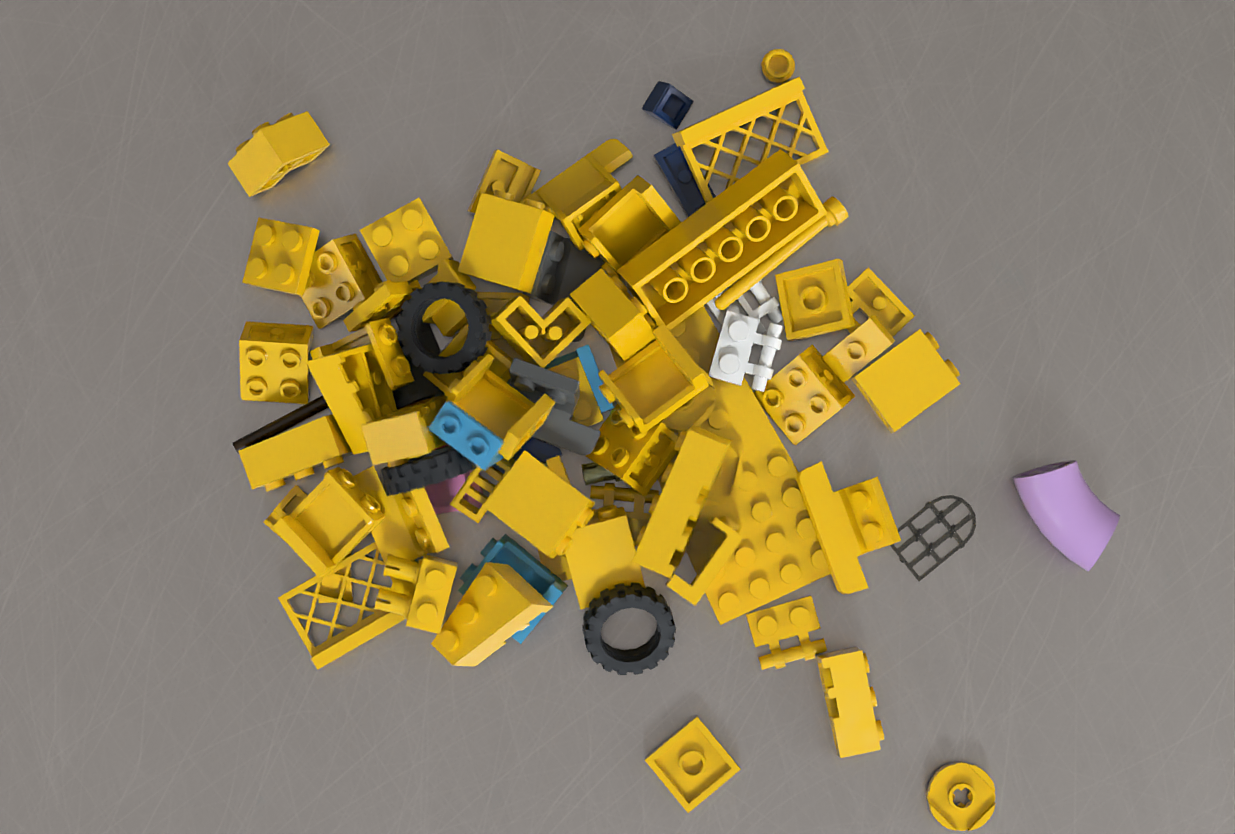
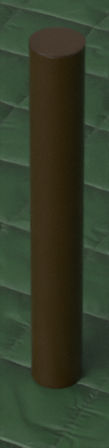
[233,395,329,454]

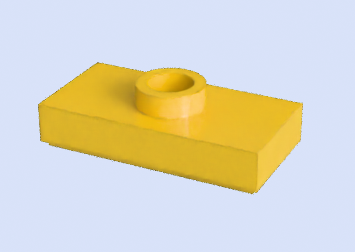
[821,315,895,383]

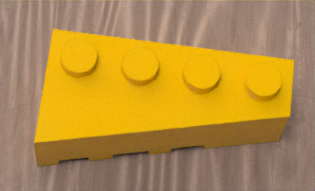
[632,425,731,578]

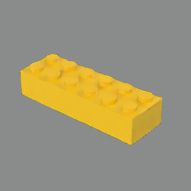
[616,149,827,331]

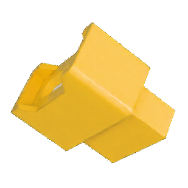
[422,259,477,337]

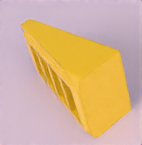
[450,458,516,523]

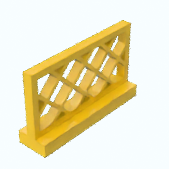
[672,76,828,204]
[278,542,415,670]

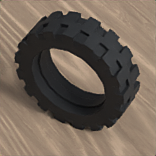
[397,282,492,374]
[380,445,476,495]
[582,583,676,675]

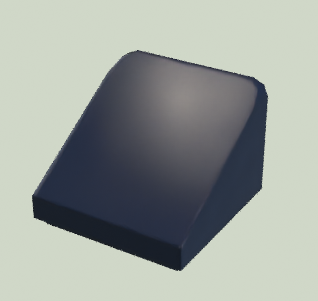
[642,81,694,130]

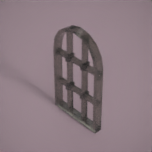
[889,495,976,581]

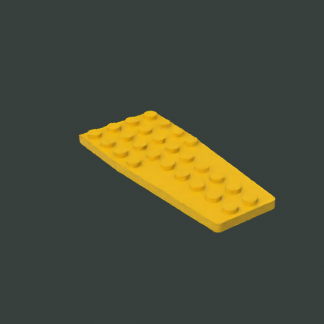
[609,305,831,625]

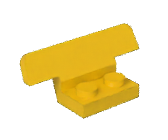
[519,139,633,251]
[797,461,901,594]
[354,466,449,596]

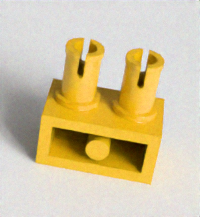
[374,554,458,634]

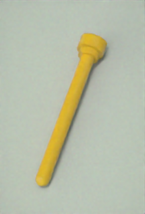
[715,196,849,310]

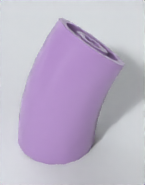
[1013,460,1120,571]

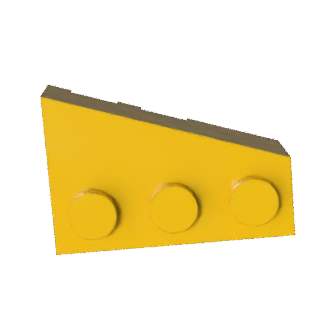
[305,343,397,455]
[361,395,447,468]
[238,414,353,492]
[431,562,554,667]

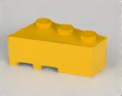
[816,647,884,758]

